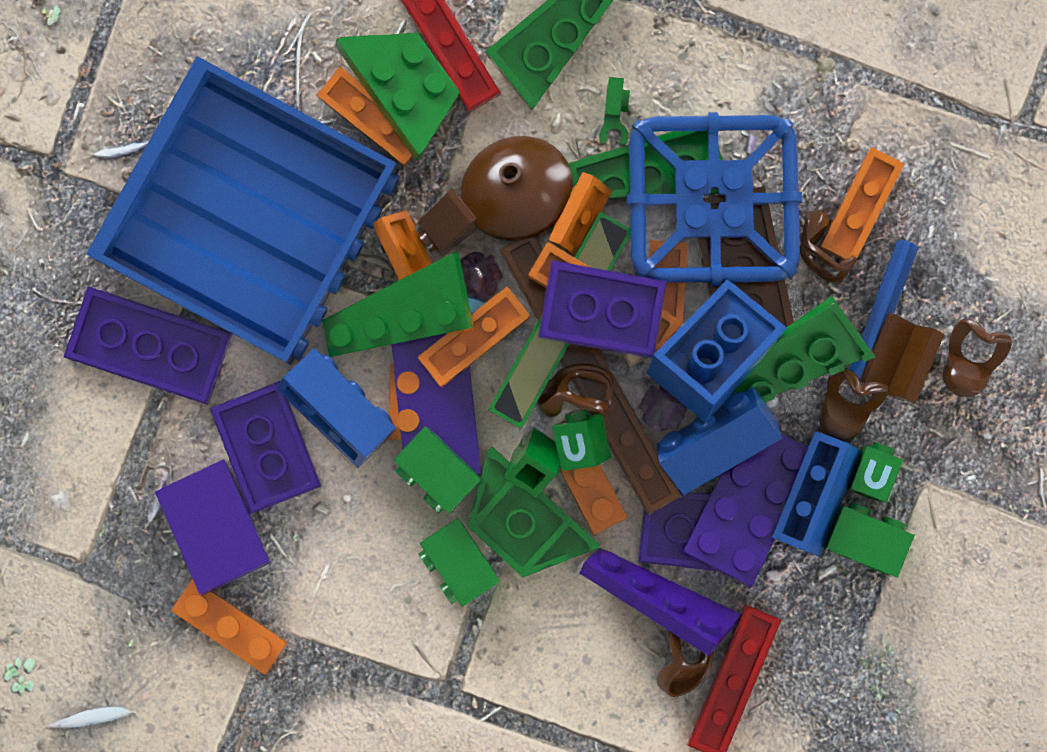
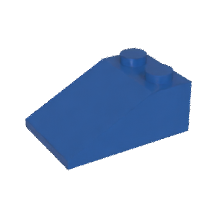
[647,279,787,423]

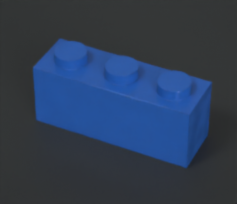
[277,348,396,468]
[656,387,782,495]
[772,431,862,557]

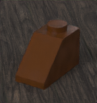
[417,189,478,257]

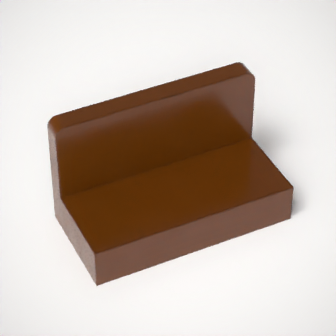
[861,313,945,404]

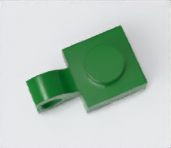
[599,77,630,147]

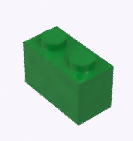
[393,427,483,513]
[823,502,915,578]
[418,518,501,607]

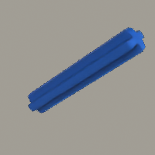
[849,240,918,383]

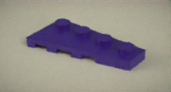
[579,548,742,656]

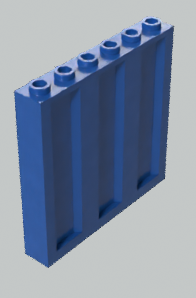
[86,56,400,365]

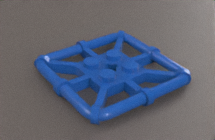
[626,112,802,286]

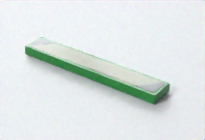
[487,211,631,430]

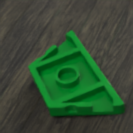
[335,33,460,160]
[467,447,600,578]

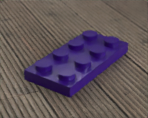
[682,433,808,588]

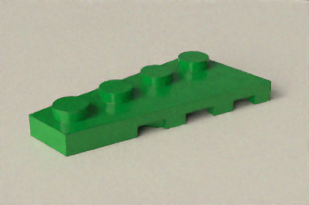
[484,0,613,110]

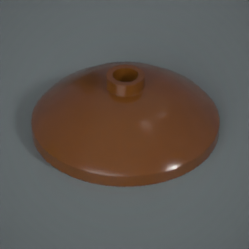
[461,136,573,241]

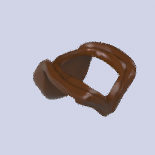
[800,210,857,284]
[942,319,1012,397]
[537,363,614,418]
[819,367,889,441]
[656,629,714,697]

